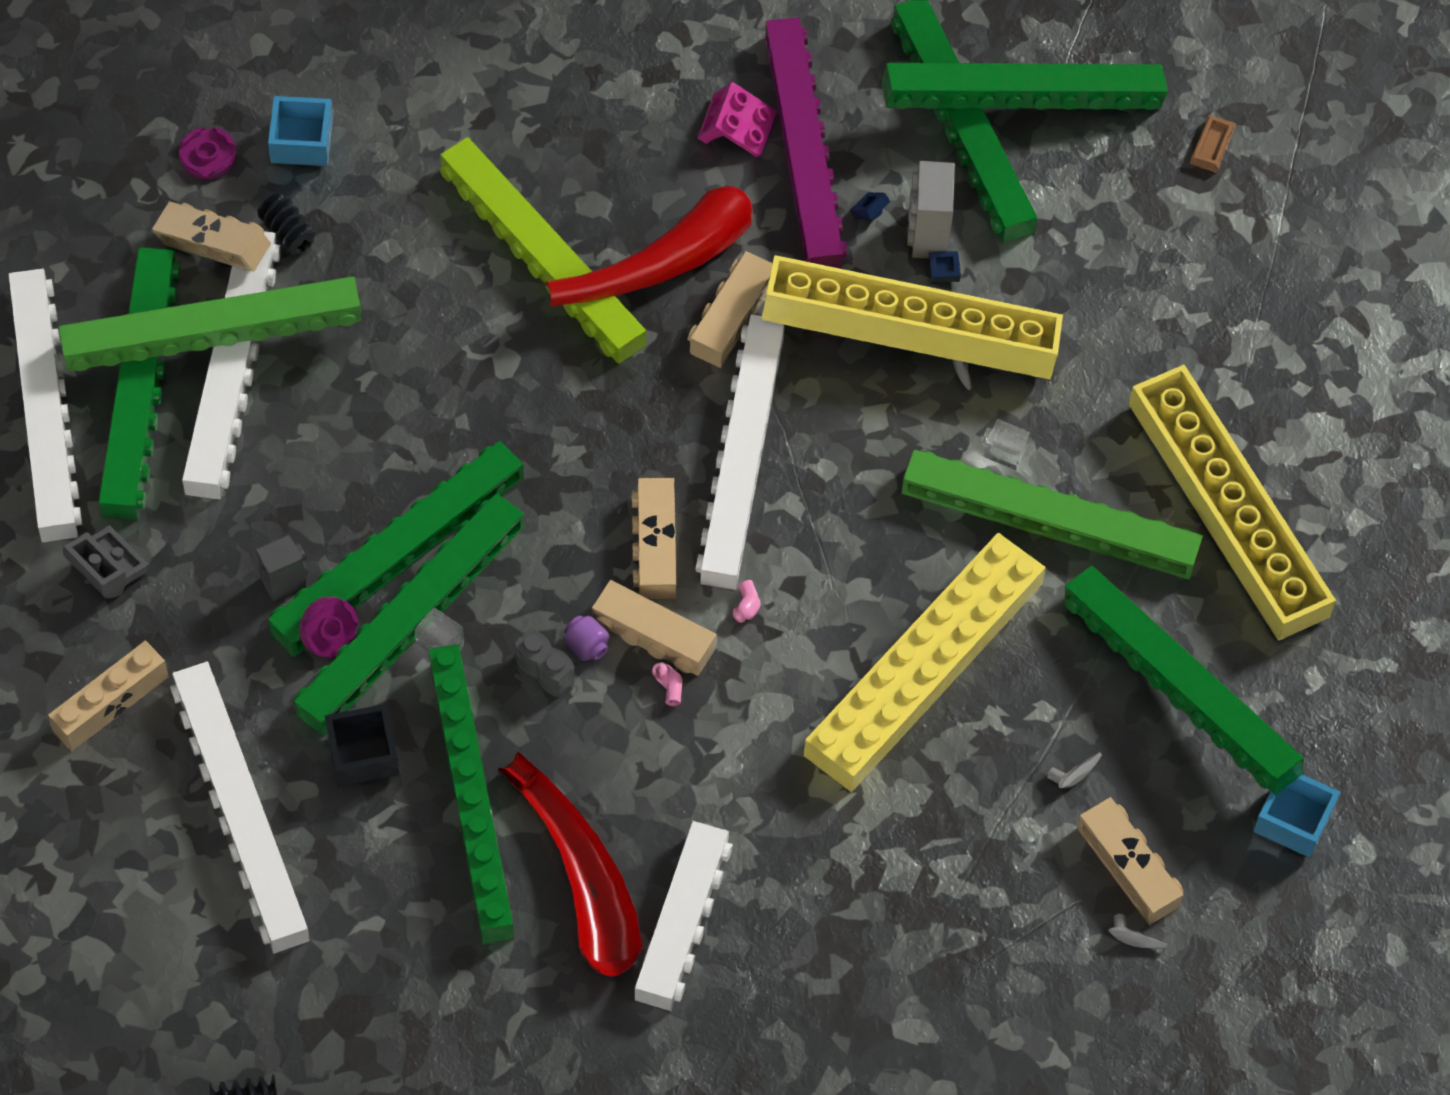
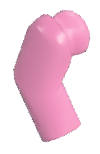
[732,580,761,623]
[652,662,683,706]

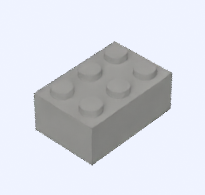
[907,161,955,259]

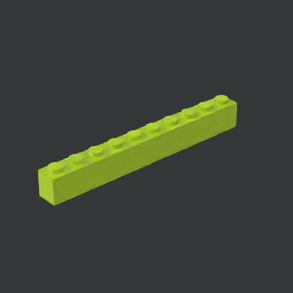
[440,137,647,364]

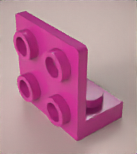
[697,82,777,157]

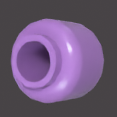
[564,616,610,661]

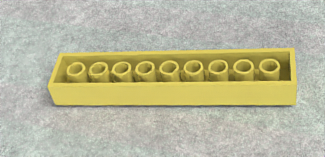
[761,255,1063,380]
[1129,365,1336,641]
[804,533,1046,792]

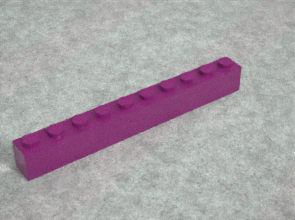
[765,17,847,269]

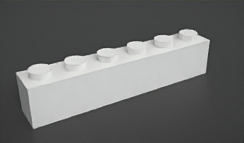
[635,821,733,1011]

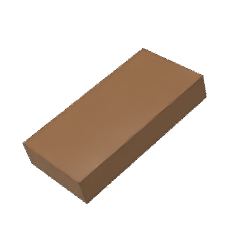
[1190,115,1236,173]

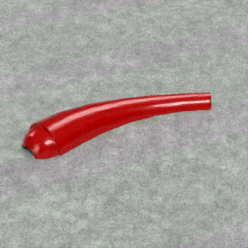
[545,186,753,307]
[498,751,642,976]

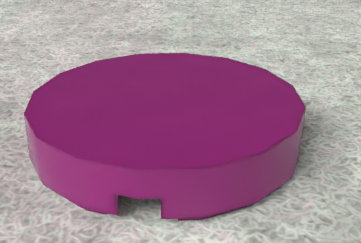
[179,127,237,180]
[300,596,358,658]

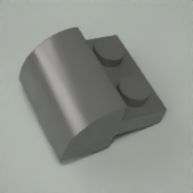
[63,525,149,598]

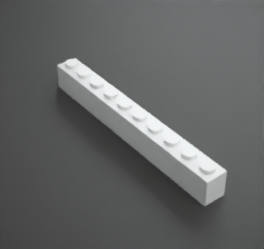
[182,231,281,500]
[9,268,82,542]
[696,314,785,590]
[170,661,310,954]

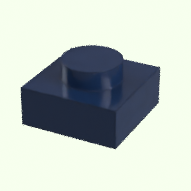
[850,192,890,220]
[928,251,961,283]

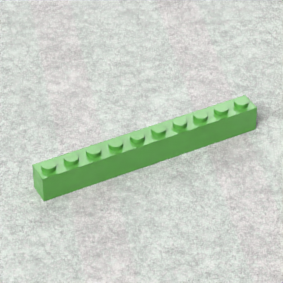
[59,276,362,372]
[902,450,1203,580]

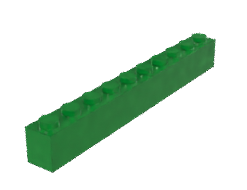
[891,0,1038,243]
[881,63,1168,110]
[99,248,181,520]
[268,441,524,657]
[294,493,525,736]
[1064,566,1304,796]
[428,644,514,945]

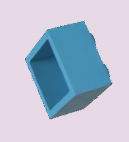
[268,96,333,166]
[1253,775,1341,858]

